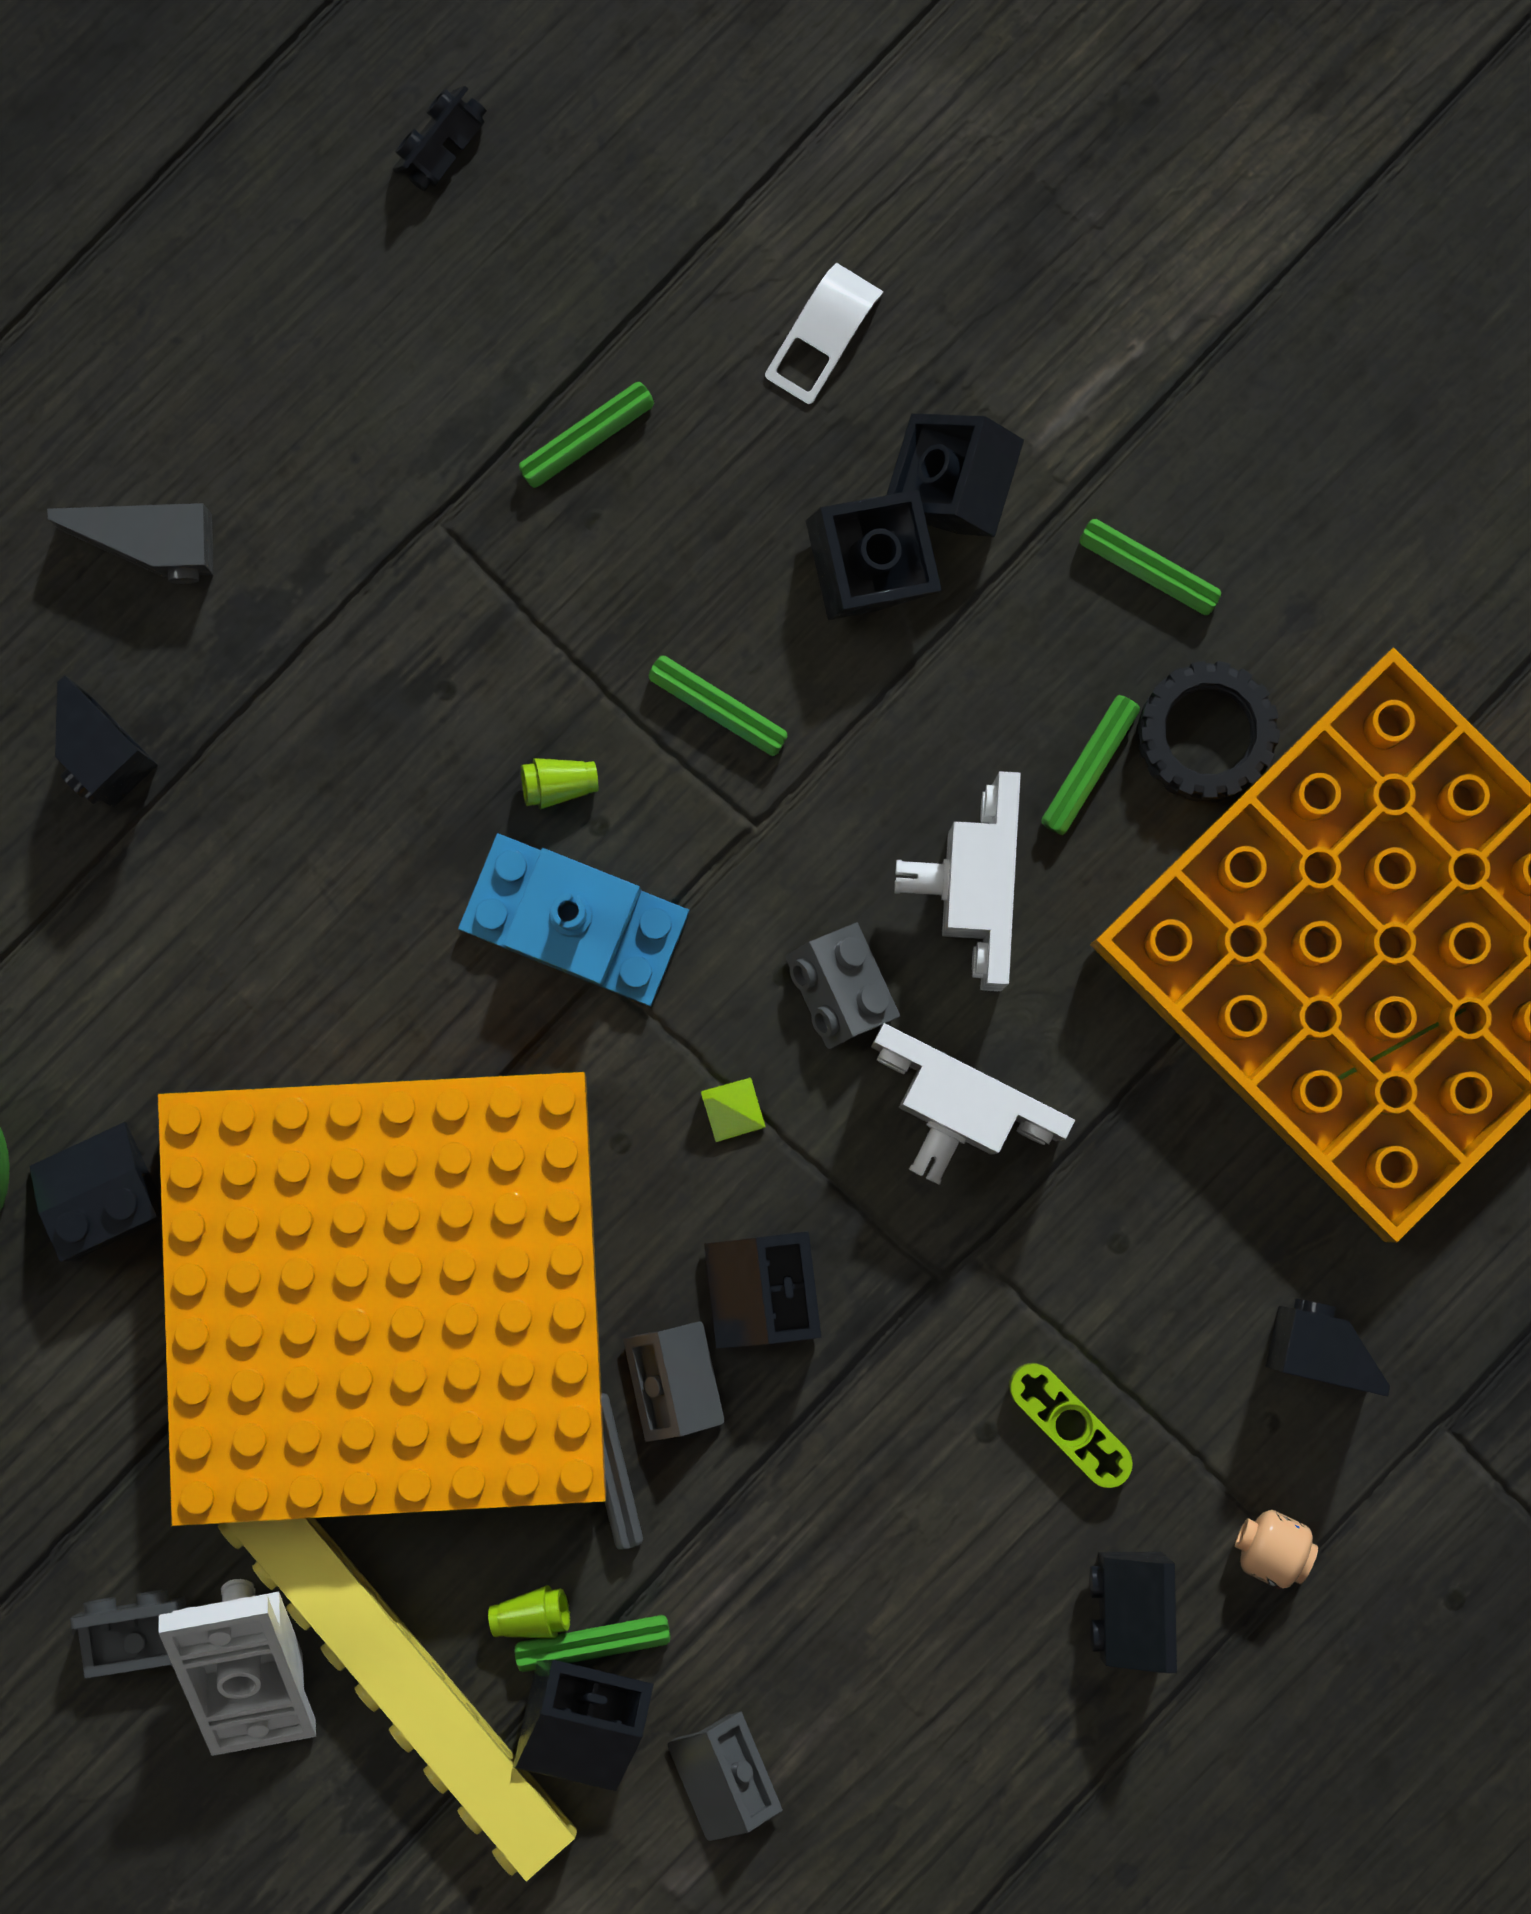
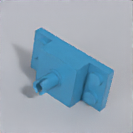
[458,833,690,1007]

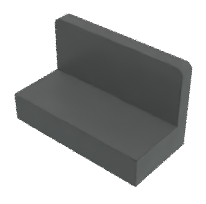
[623,1321,724,1442]
[667,1711,783,1841]

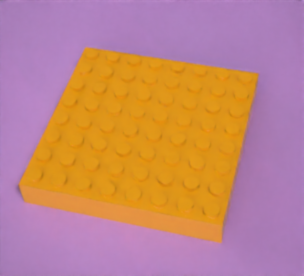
[1090,647,1531,1243]
[158,1072,606,1526]

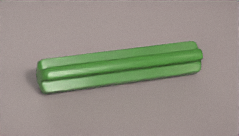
[519,382,654,488]
[1079,519,1222,615]
[648,656,787,756]
[1041,695,1140,835]
[514,1615,671,1672]

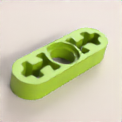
[1009,1363,1133,1488]

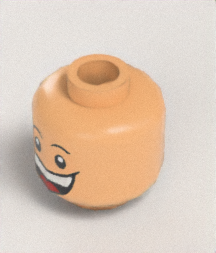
[1235,1510,1318,1589]

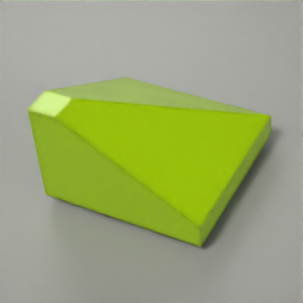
[701,1078,766,1142]

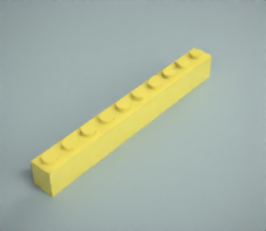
[218,1518,577,1882]

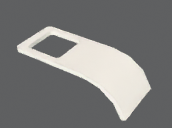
[765,263,883,404]

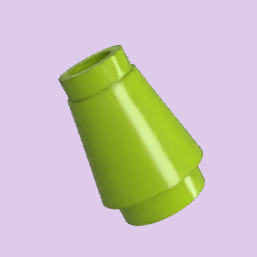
[521,758,599,809]
[488,1585,570,1639]

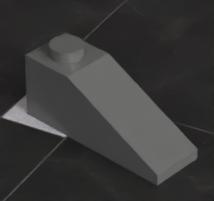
[47,503,214,584]

